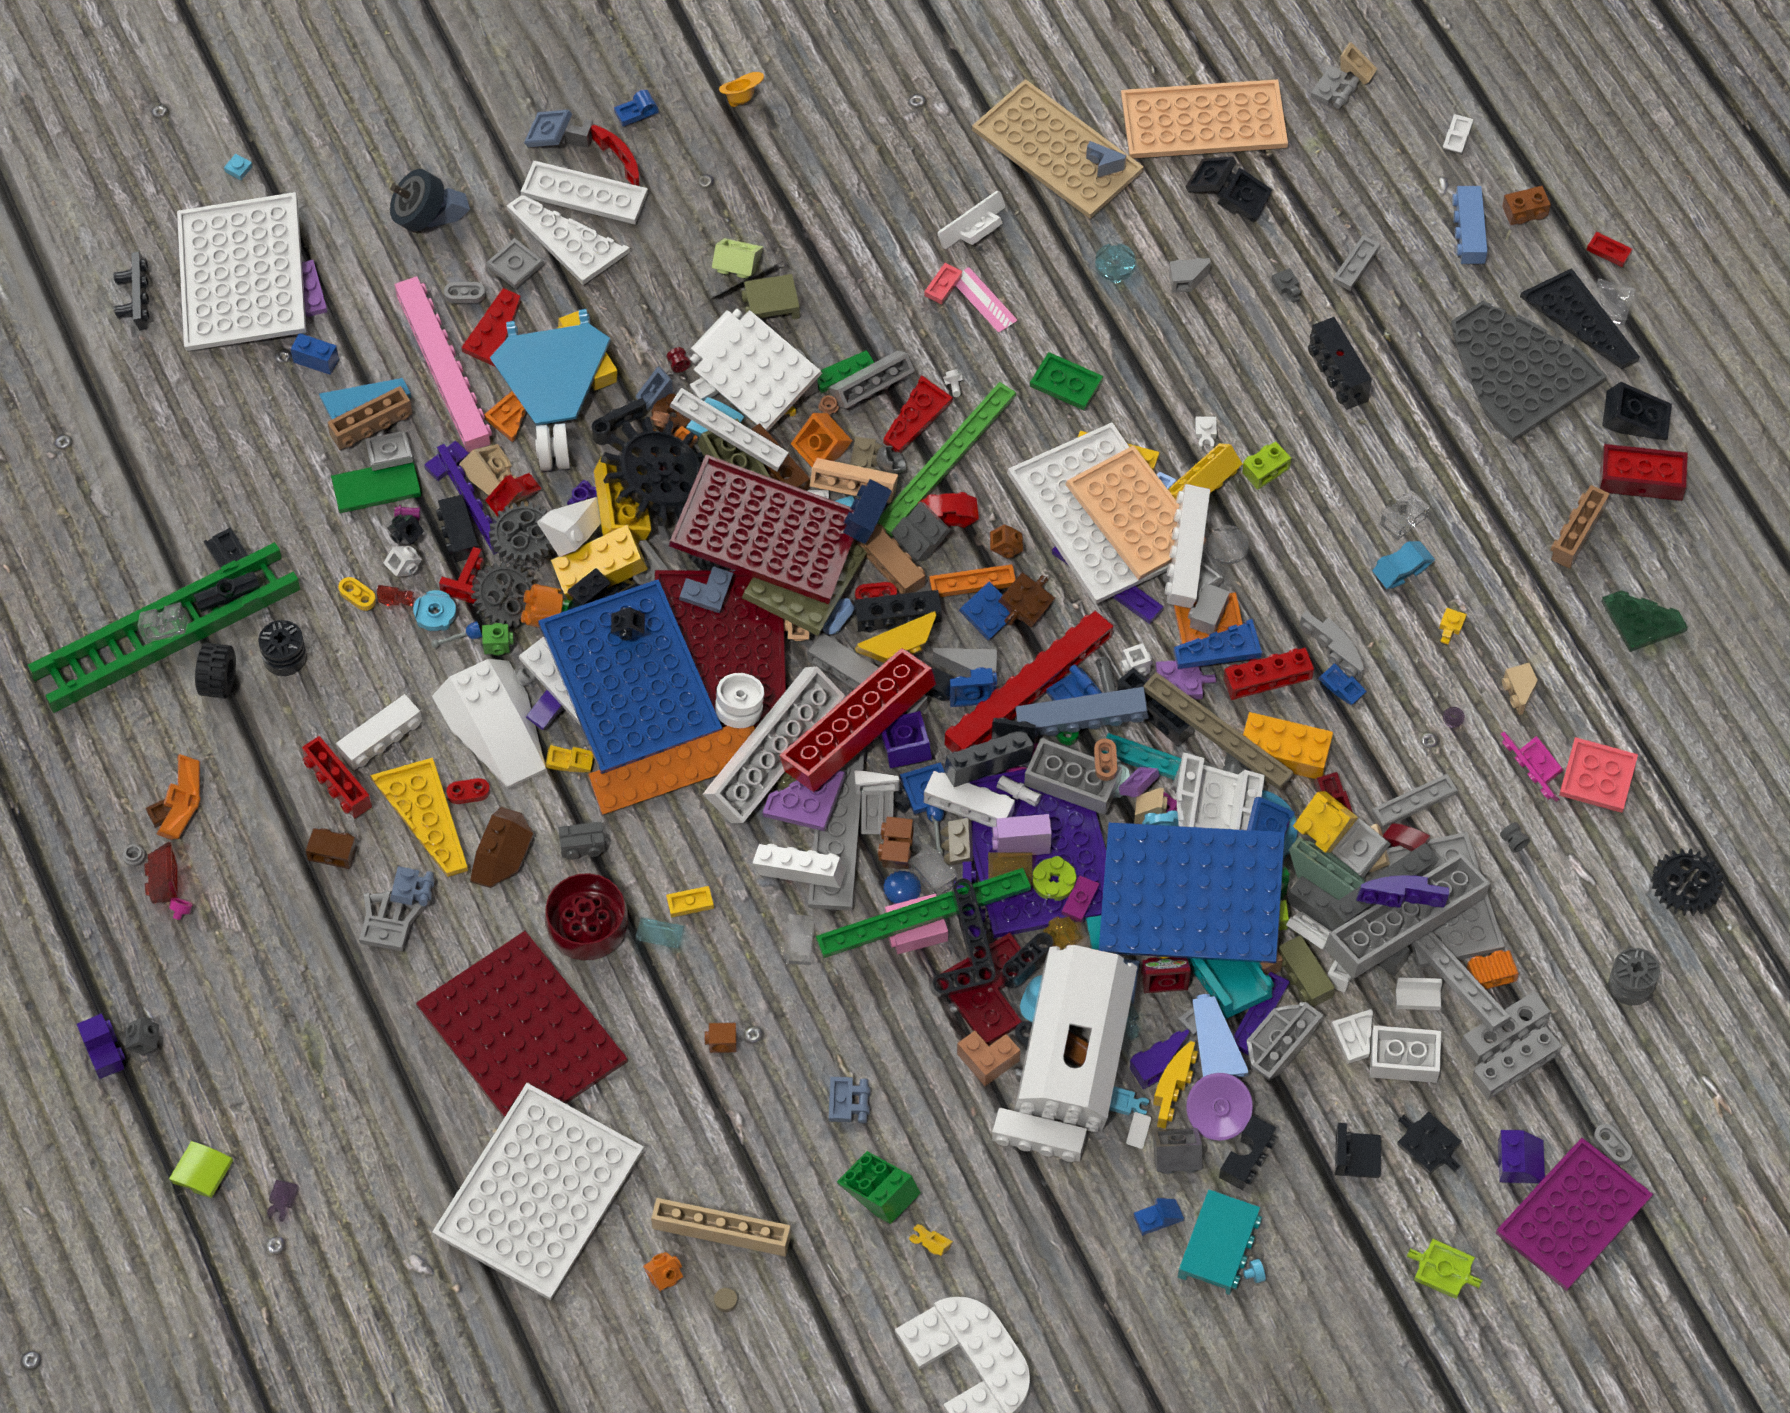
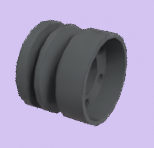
[1608,948,1660,1006]

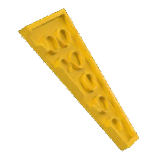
[370,757,468,877]

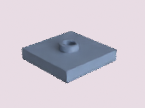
[524,110,572,147]

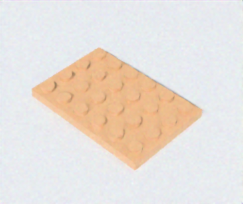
[1065,445,1207,580]

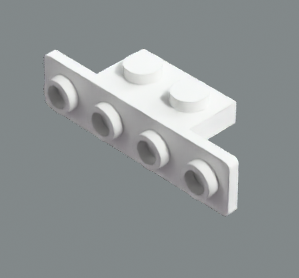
[937,191,1005,249]

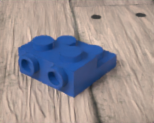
[949,667,997,707]

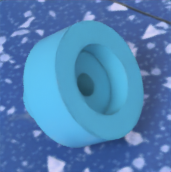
[1243,1259,1266,1283]

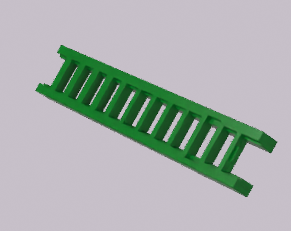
[28,542,301,713]

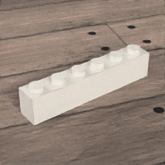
[1164,484,1210,608]

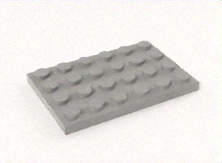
[1386,832,1505,968]

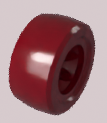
[545,873,628,961]

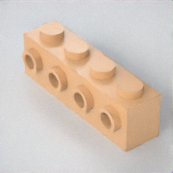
[810,458,898,503]

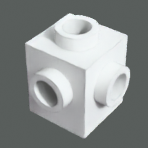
[383,546,422,576]
[1120,643,1153,677]

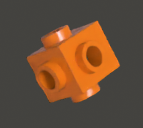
[643,1252,683,1291]

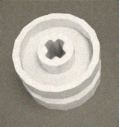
[535,423,570,471]
[715,673,764,728]

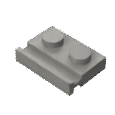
[861,790,894,834]

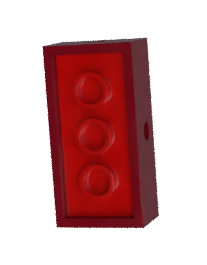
[1599,444,1688,501]

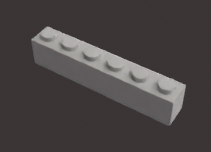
[808,633,927,715]

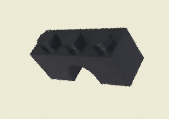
[1219,1115,1278,1191]

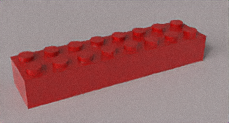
[779,648,936,792]

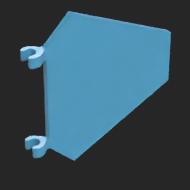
[490,309,611,425]

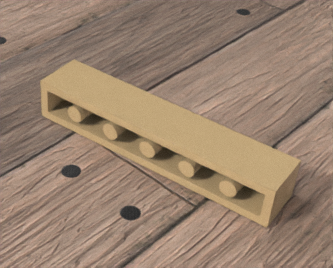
[651,1198,791,1257]

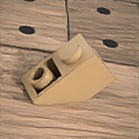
[1502,662,1537,715]
[1134,788,1167,824]

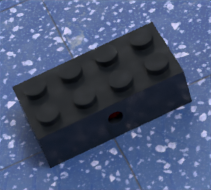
[1308,317,1372,410]

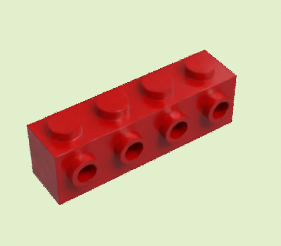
[1223,648,1314,700]
[302,736,372,819]

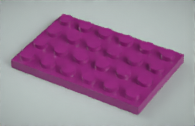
[1495,1137,1653,1291]

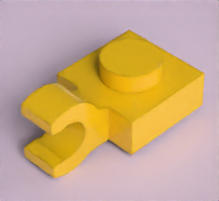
[1439,608,1467,645]
[909,1224,953,1256]

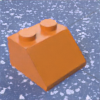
[791,413,852,467]

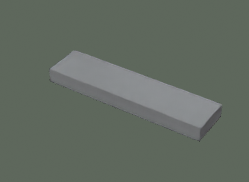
[1372,774,1458,829]

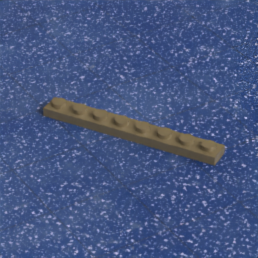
[1143,672,1293,790]

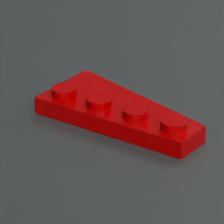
[883,375,953,453]

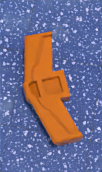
[156,754,201,840]

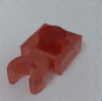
[376,585,415,606]

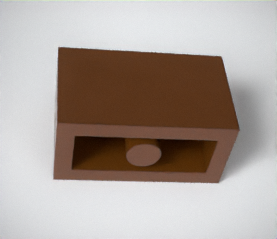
[306,828,357,869]

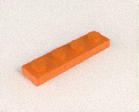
[929,564,1015,597]

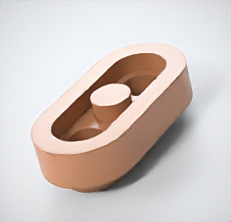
[1094,739,1117,781]

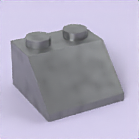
[1152,1128,1202,1174]

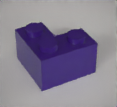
[77,1013,126,1079]

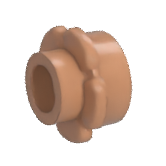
[818,396,839,415]
[650,411,670,427]

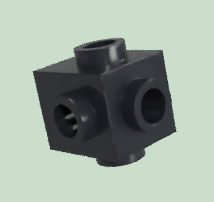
[387,514,424,545]
[611,607,645,641]

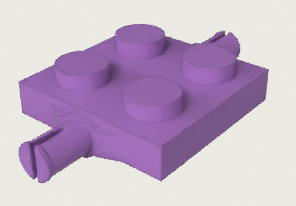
[1147,661,1216,699]

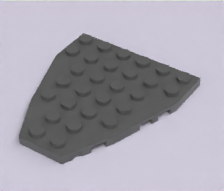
[1451,301,1607,442]

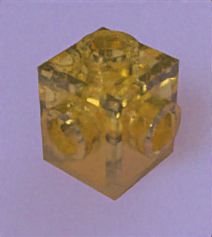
[1043,916,1083,950]

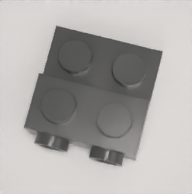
[891,502,951,561]

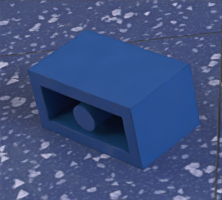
[291,333,339,375]

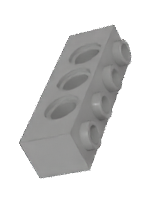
[1461,991,1551,1065]

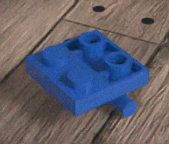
[1046,665,1102,701]

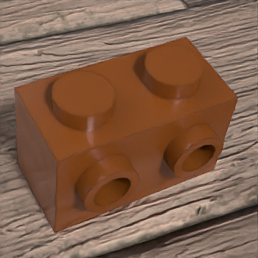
[1502,186,1551,225]

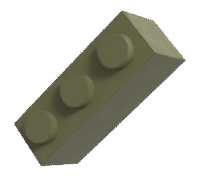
[1277,935,1335,1007]

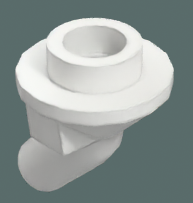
[943,369,963,397]

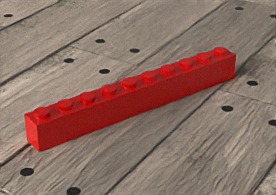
[944,610,1113,752]

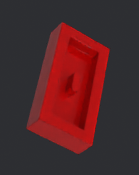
[1586,231,1632,267]

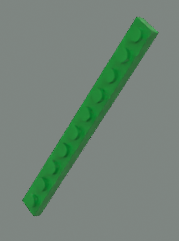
[816,868,1031,959]

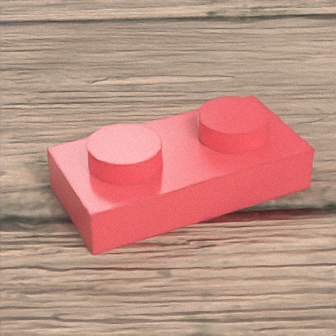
[924,263,962,304]

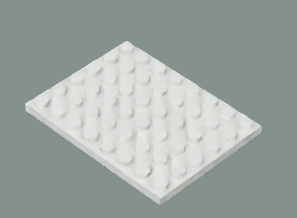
[177,192,306,351]
[1007,423,1172,604]
[432,1083,644,1301]

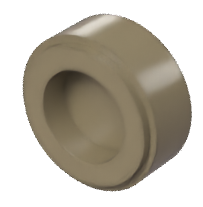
[714,1288,737,1312]

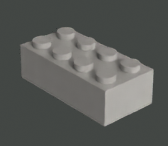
[1024,738,1122,815]

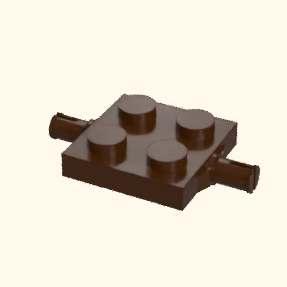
[998,572,1055,627]

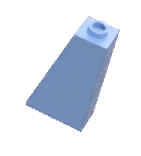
[1193,994,1249,1078]

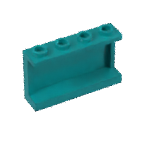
[1187,958,1274,1019]
[1177,1189,1262,1295]

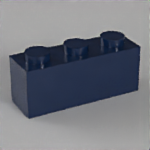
[843,479,892,544]

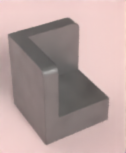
[564,119,593,148]

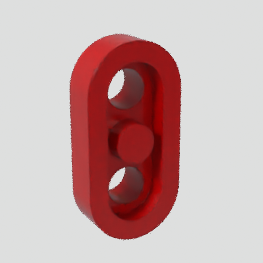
[855,582,897,599]
[446,778,490,804]

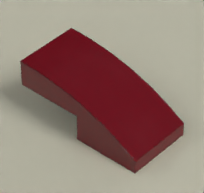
[1383,823,1430,852]

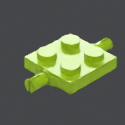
[1407,1239,1483,1299]

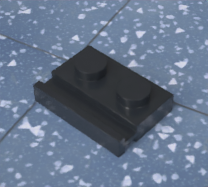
[204,527,248,569]

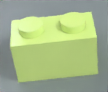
[712,238,763,278]

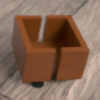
[878,817,914,870]

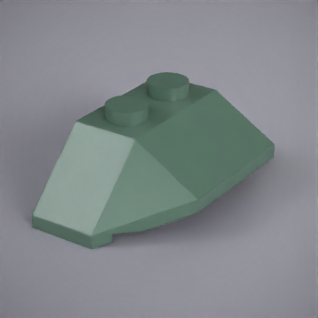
[1289,837,1365,900]

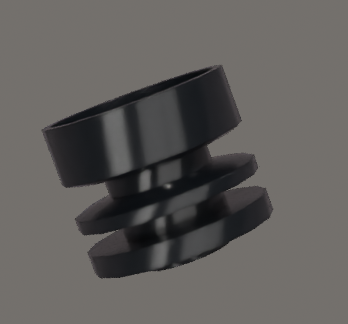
[258,620,307,676]

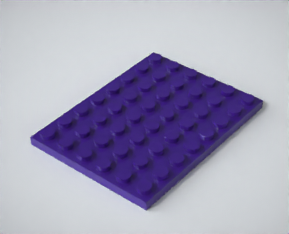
[963,769,1106,938]

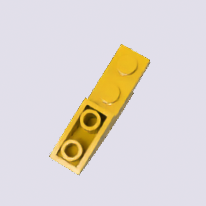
[1153,1041,1198,1129]

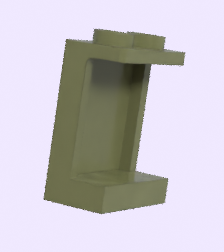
[741,274,800,320]

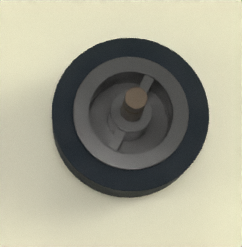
[390,169,444,232]

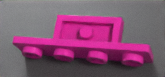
[1501,732,1564,802]

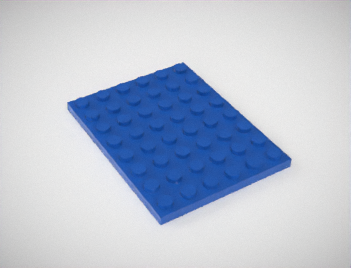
[538,579,722,774]
[1099,822,1285,963]

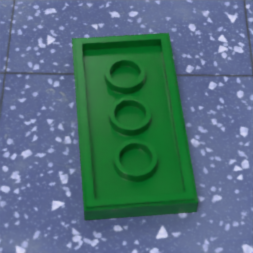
[331,462,421,514]

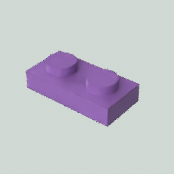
[1118,767,1159,797]

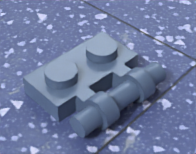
[390,866,435,906]
[829,1077,870,1124]

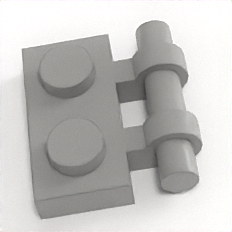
[1311,65,1359,109]

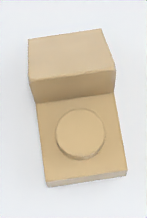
[1340,42,1377,84]

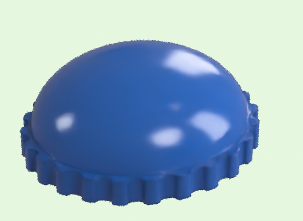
[884,871,921,904]

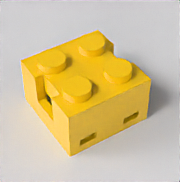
[1293,791,1358,853]

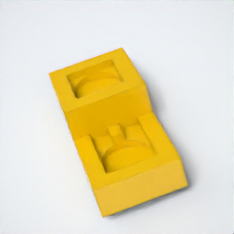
[545,745,593,772]

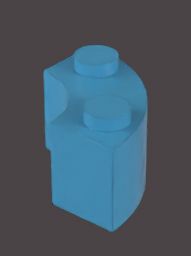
[1372,541,1435,589]

